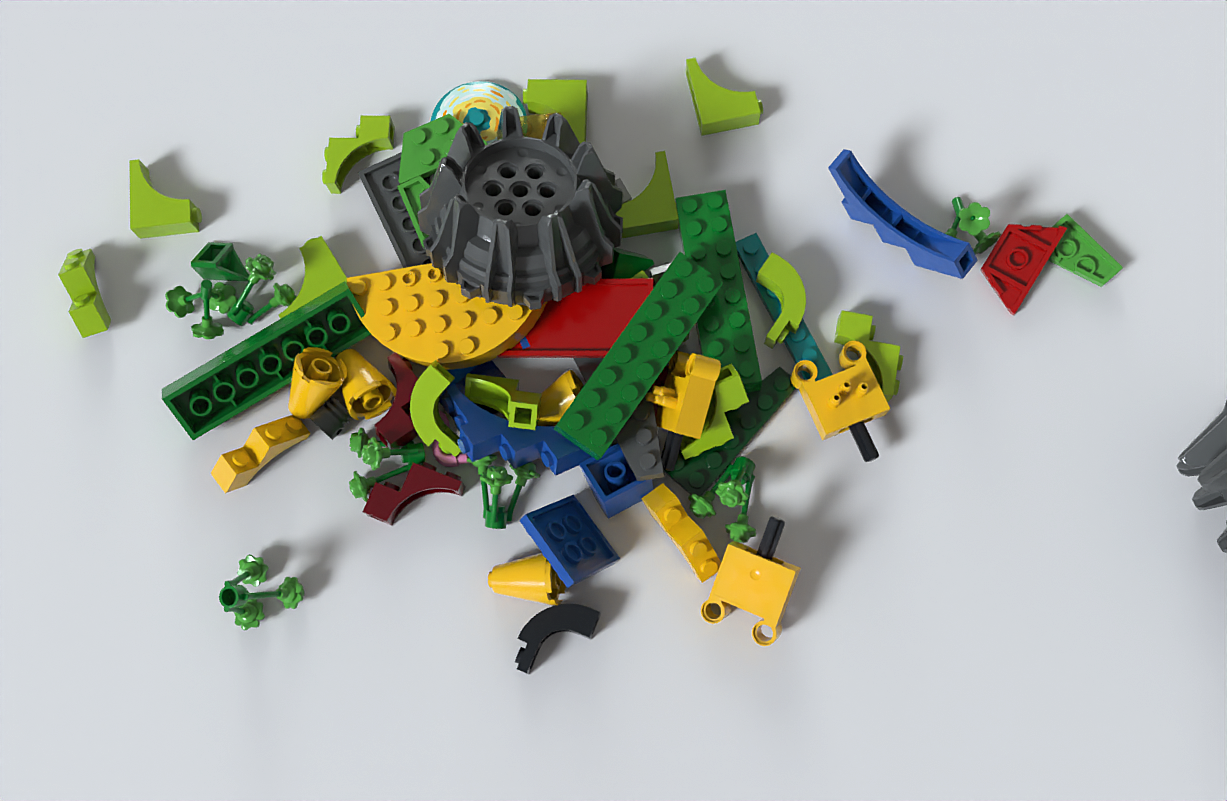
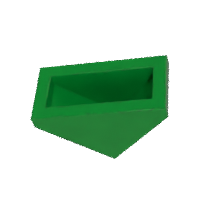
[191,242,249,282]
[602,248,655,279]

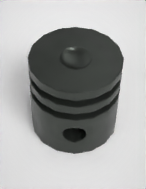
[310,396,354,440]

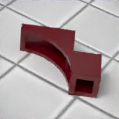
[375,352,420,450]
[362,462,466,526]

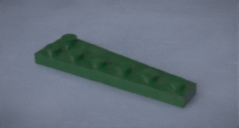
[663,367,796,496]

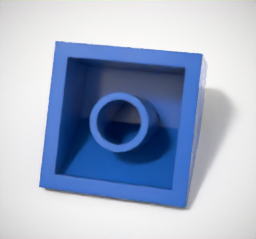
[579,443,654,519]

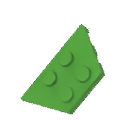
[399,114,488,185]

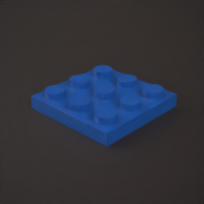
[519,494,620,588]

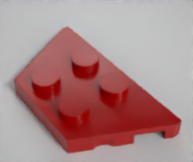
[980,224,1067,315]

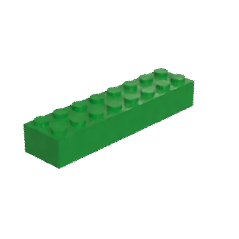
[675,190,762,393]
[554,252,723,460]
[162,281,371,440]

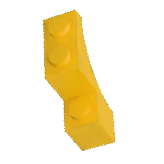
[211,415,310,494]
[641,483,721,583]

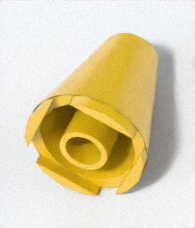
[288,347,347,419]
[335,349,397,420]
[537,369,584,426]
[488,553,566,605]

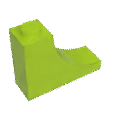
[685,57,763,136]
[523,79,588,144]
[615,151,679,238]
[129,159,202,239]
[278,236,347,319]

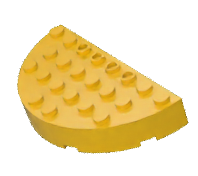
[346,263,547,369]

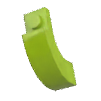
[756,252,806,349]
[410,360,461,457]

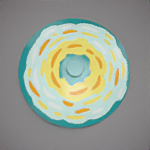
[430,81,528,144]

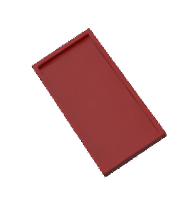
[497,278,655,358]

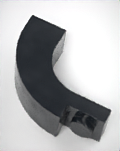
[515,604,601,674]

